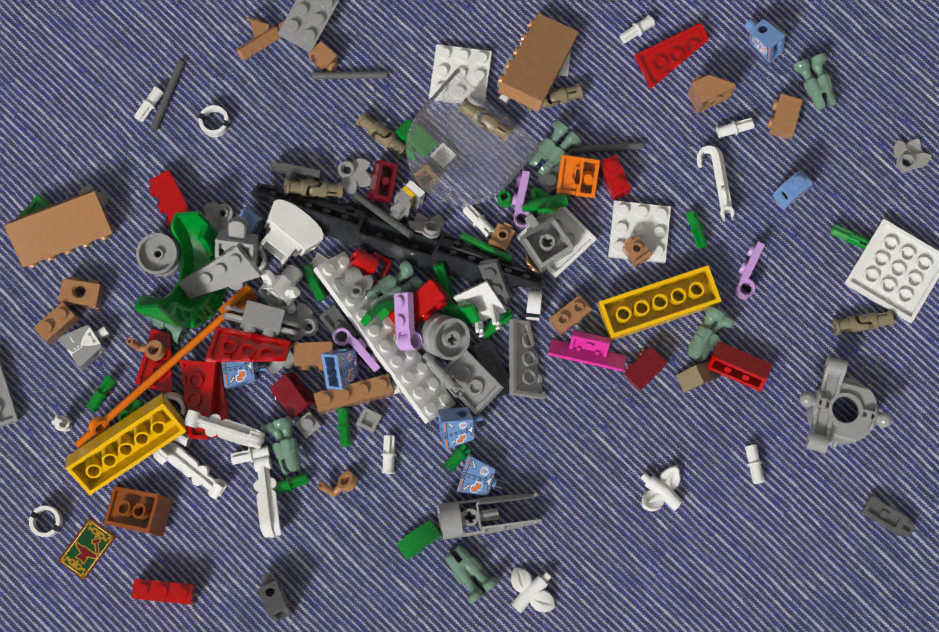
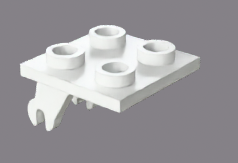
[454,280,506,338]

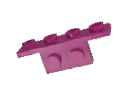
[548,330,626,372]

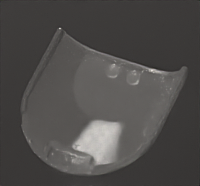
[406,68,543,206]

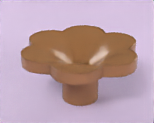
[526,255,544,275]

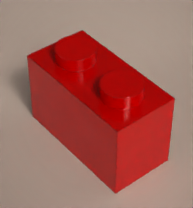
[599,154,631,201]

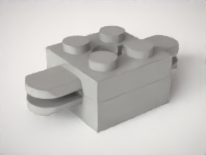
[215,216,259,290]
[222,300,300,338]

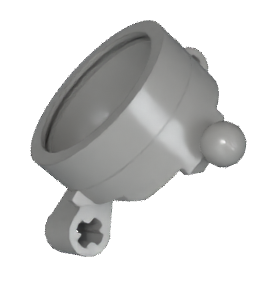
[800,356,892,453]

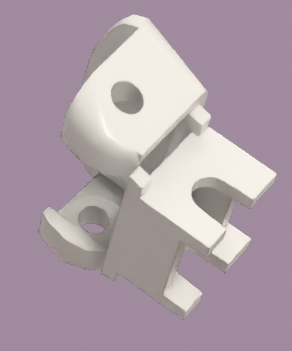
[258,199,324,269]

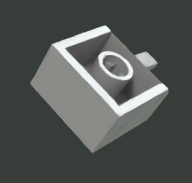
[520,214,574,272]

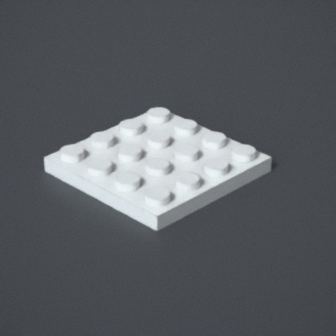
[844,219,939,323]

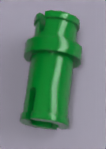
[498,190,513,208]
[443,443,471,472]

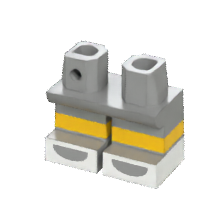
[390,180,425,222]

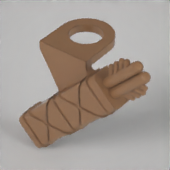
[236,17,285,61]

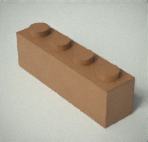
[313,374,395,415]

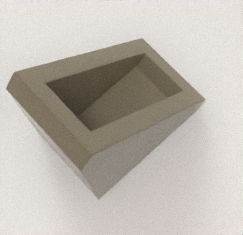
[676,361,719,393]

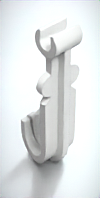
[697,146,735,222]
[184,410,265,449]
[153,441,227,499]
[253,456,281,538]

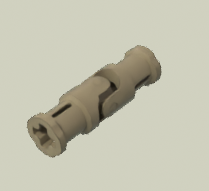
[526,83,583,112]
[457,97,513,142]
[356,111,410,159]
[284,178,343,199]
[832,310,894,335]

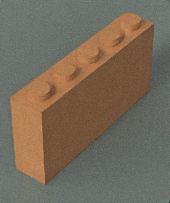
[497,13,579,111]
[4,188,114,268]

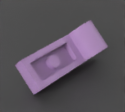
[512,170,530,230]
[735,241,765,300]
[394,292,423,351]
[332,327,380,372]

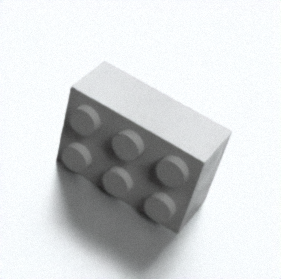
[278,0,339,53]

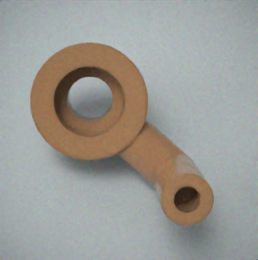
[126,337,166,361]
[318,471,357,497]

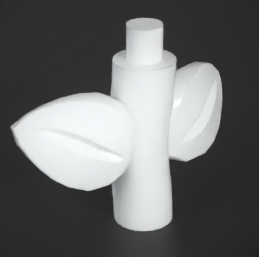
[641,465,683,511]
[511,568,555,613]

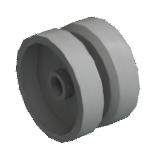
[136,233,181,277]
[420,314,470,360]

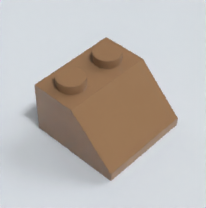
[688,75,736,113]

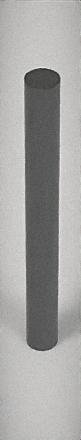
[150,60,185,131]
[312,71,387,79]
[568,142,644,154]
[353,192,414,238]

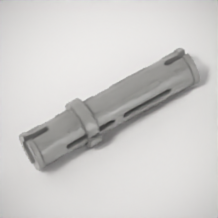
[422,352,464,398]

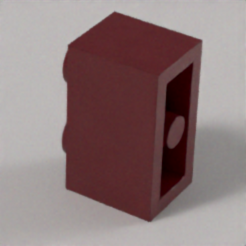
[367,160,398,203]
[623,347,668,392]
[269,372,316,419]

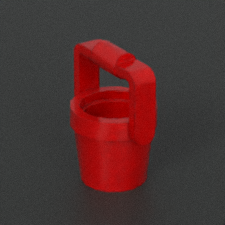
[349,249,391,286]

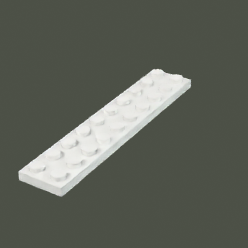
[313,251,456,424]

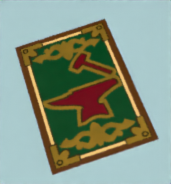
[57,517,116,581]

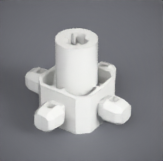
[258,265,303,314]

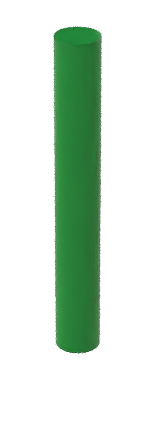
[460,232,513,263]

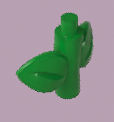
[521,186,568,214]

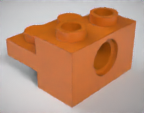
[556,155,600,198]

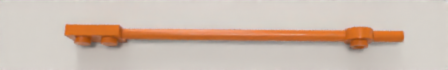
[74,284,258,448]

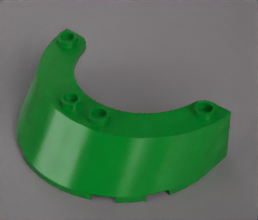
[134,211,226,328]

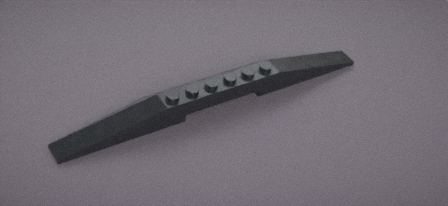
[251,183,546,290]

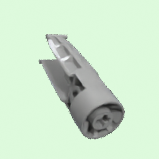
[437,493,542,540]

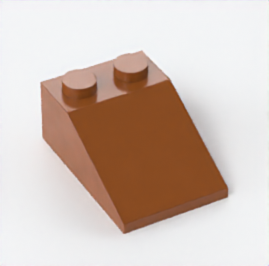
[103,486,173,537]

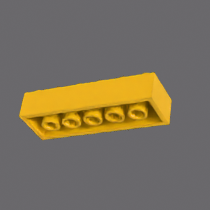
[598,265,721,341]
[65,393,186,495]

